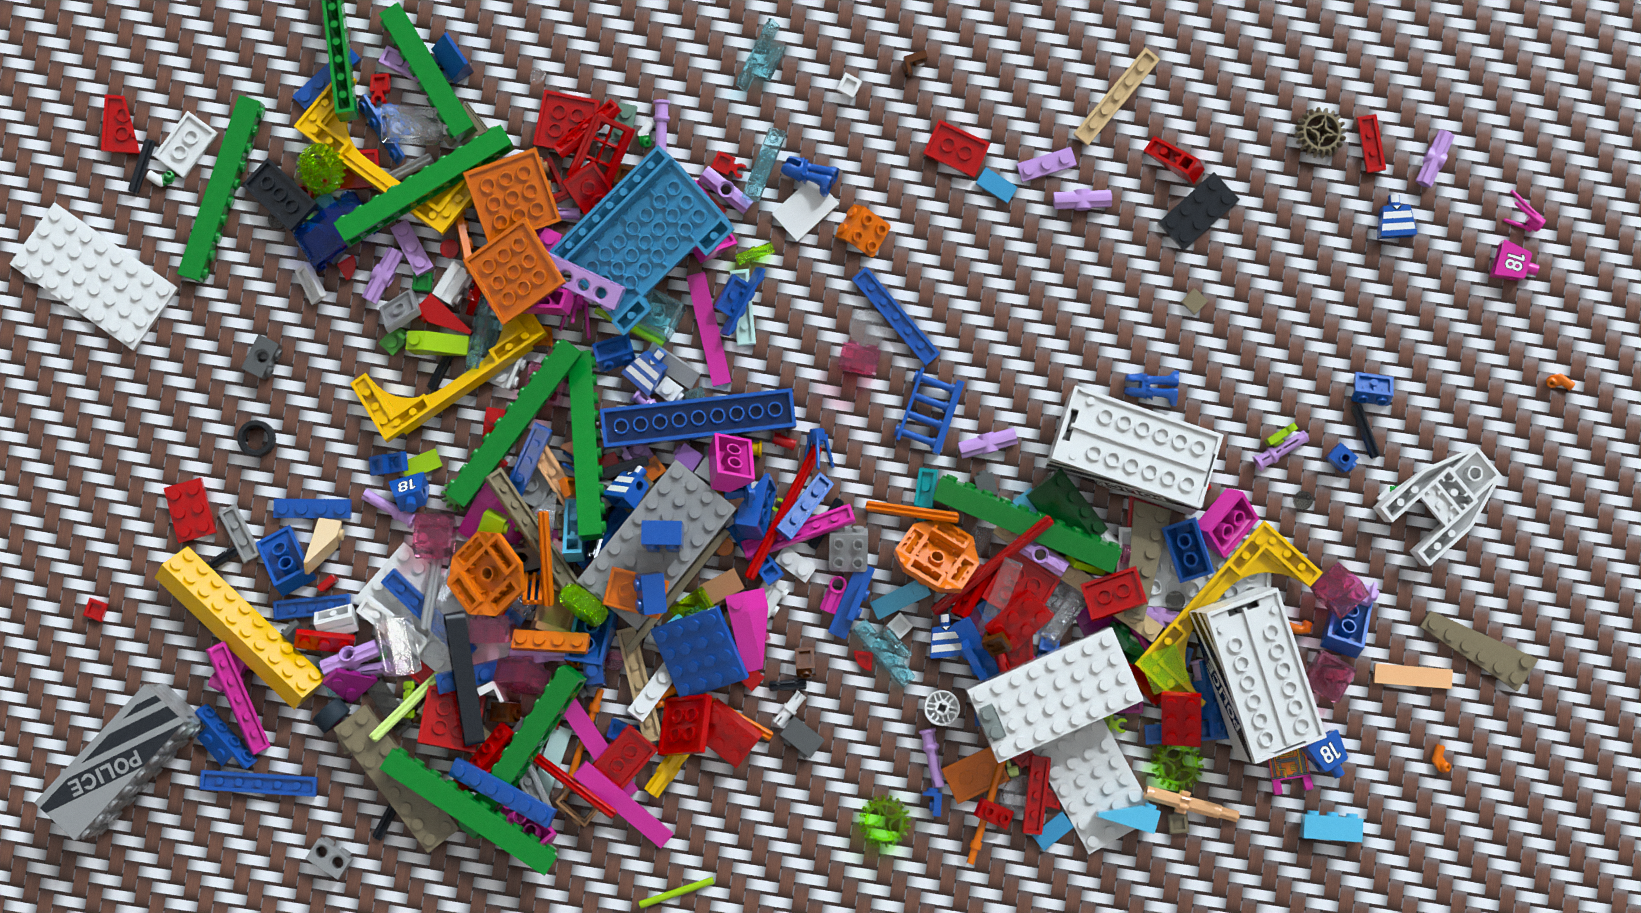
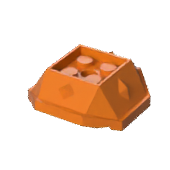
[894,520,980,594]
[447,531,526,616]

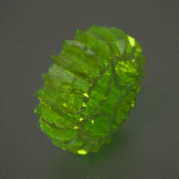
[296,143,346,195]
[558,583,608,627]
[1151,745,1204,791]
[859,794,911,848]

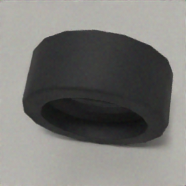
[237,420,276,457]

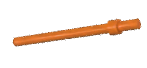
[562,688,604,801]
[966,760,1007,865]

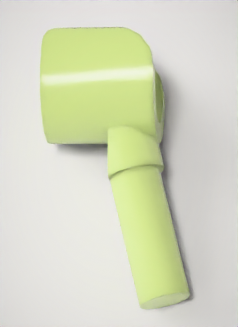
[1006,759,1019,777]

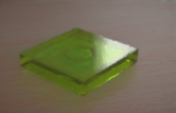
[1139,644,1190,695]

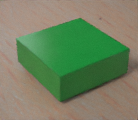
[412,272,433,293]

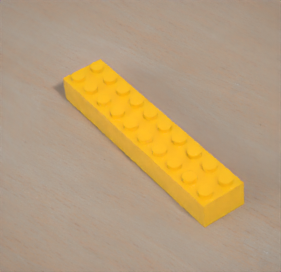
[154,546,325,710]

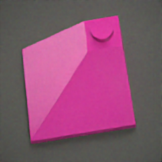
[457,483,537,545]

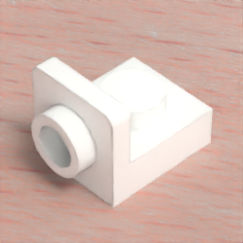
[655,376,685,401]

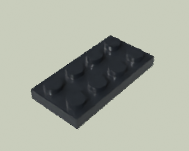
[242,158,319,233]
[1157,172,1240,251]

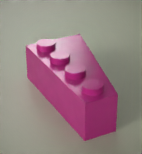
[487,288,576,315]

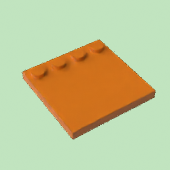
[463,147,562,243]
[463,217,567,325]

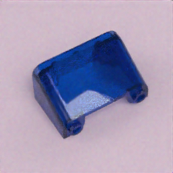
[292,190,382,273]

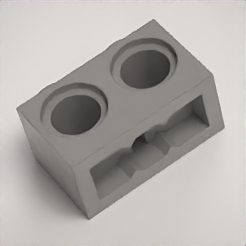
[305,837,354,880]

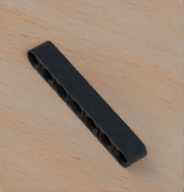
[443,611,485,747]

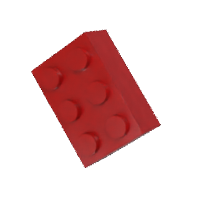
[706,698,763,769]

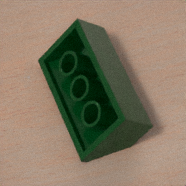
[1025,469,1108,536]

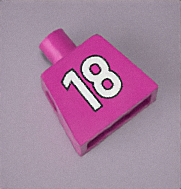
[1489,239,1539,281]

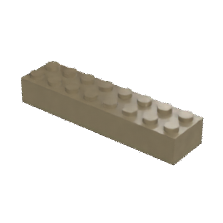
[333,704,460,853]

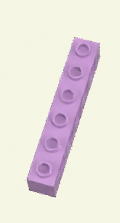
[548,252,627,311]

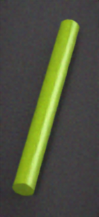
[594,306,665,347]
[639,877,715,909]

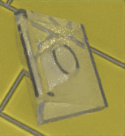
[532,492,557,539]

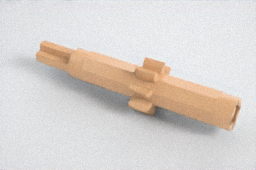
[1143,785,1240,822]

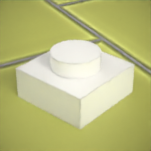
[837,72,862,99]
[886,613,913,640]

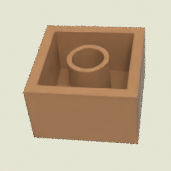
[699,568,746,607]

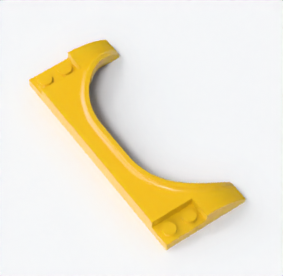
[294,78,473,236]
[350,314,548,443]
[1135,520,1323,706]

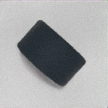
[312,697,350,733]

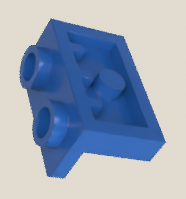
[592,333,636,372]
[1351,372,1394,406]

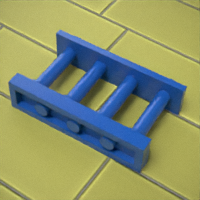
[894,367,965,456]

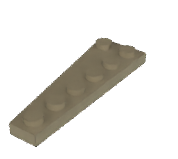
[1124,501,1171,622]
[1419,611,1538,691]

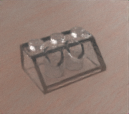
[381,104,443,146]
[1036,580,1086,646]
[373,613,422,677]

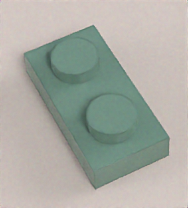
[611,102,638,142]

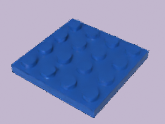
[650,605,749,697]

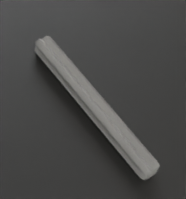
[419,544,445,632]

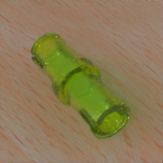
[735,241,775,266]

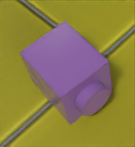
[673,443,704,473]

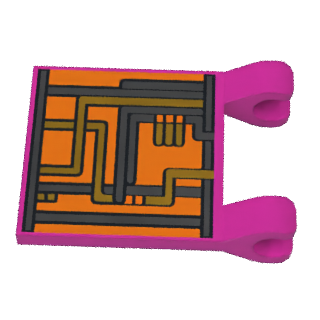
[1268,747,1313,795]

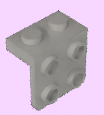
[829,526,868,572]

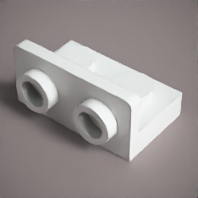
[489,355,527,391]

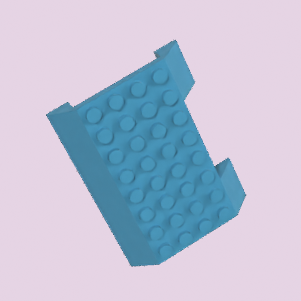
[549,145,735,336]

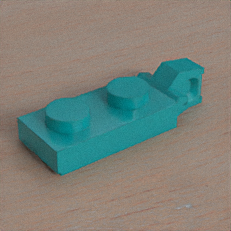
[914,468,939,522]

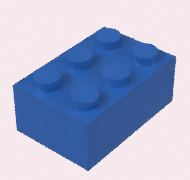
[641,520,684,553]

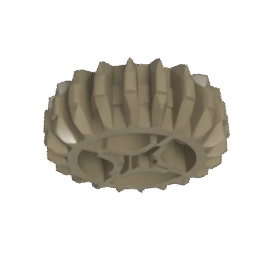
[1294,107,1347,159]

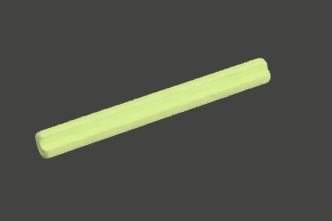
[369,671,439,742]

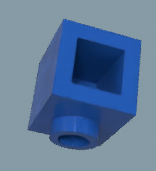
[1325,442,1359,473]

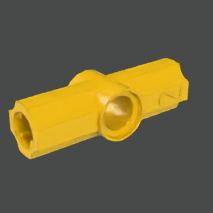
[644,754,690,798]

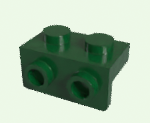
[1108,621,1145,665]

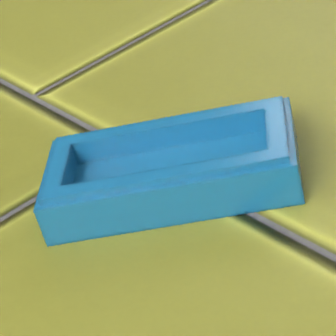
[976,167,1018,204]
[1032,811,1074,851]

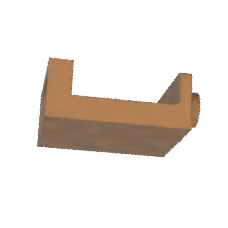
[530,582,578,632]

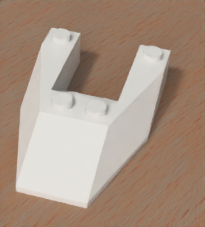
[1373,446,1502,566]

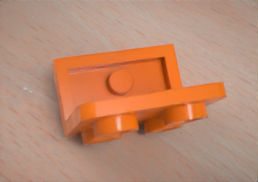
[835,204,891,257]

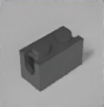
[780,716,825,759]

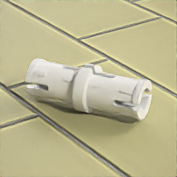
[773,690,806,728]

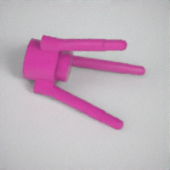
[1503,190,1546,232]
[558,293,591,339]

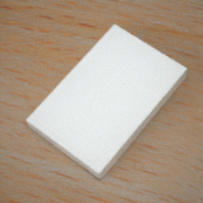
[153,111,219,179]
[772,181,839,242]

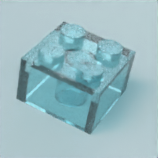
[635,288,687,343]

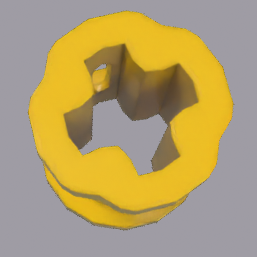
[752,440,762,458]

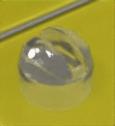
[530,67,546,84]

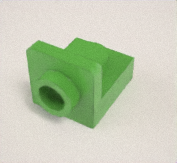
[379,327,407,356]

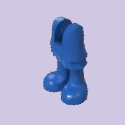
[781,156,839,197]
[1124,370,1179,406]

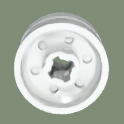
[924,690,960,726]

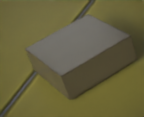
[1181,288,1208,315]
[1167,813,1189,834]

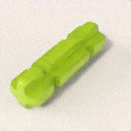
[403,681,415,719]

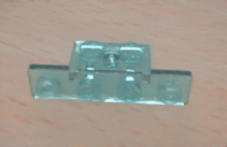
[736,18,787,92]
[742,127,786,203]
[466,294,500,369]
[853,619,915,688]

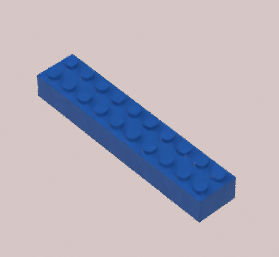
[600,388,797,450]

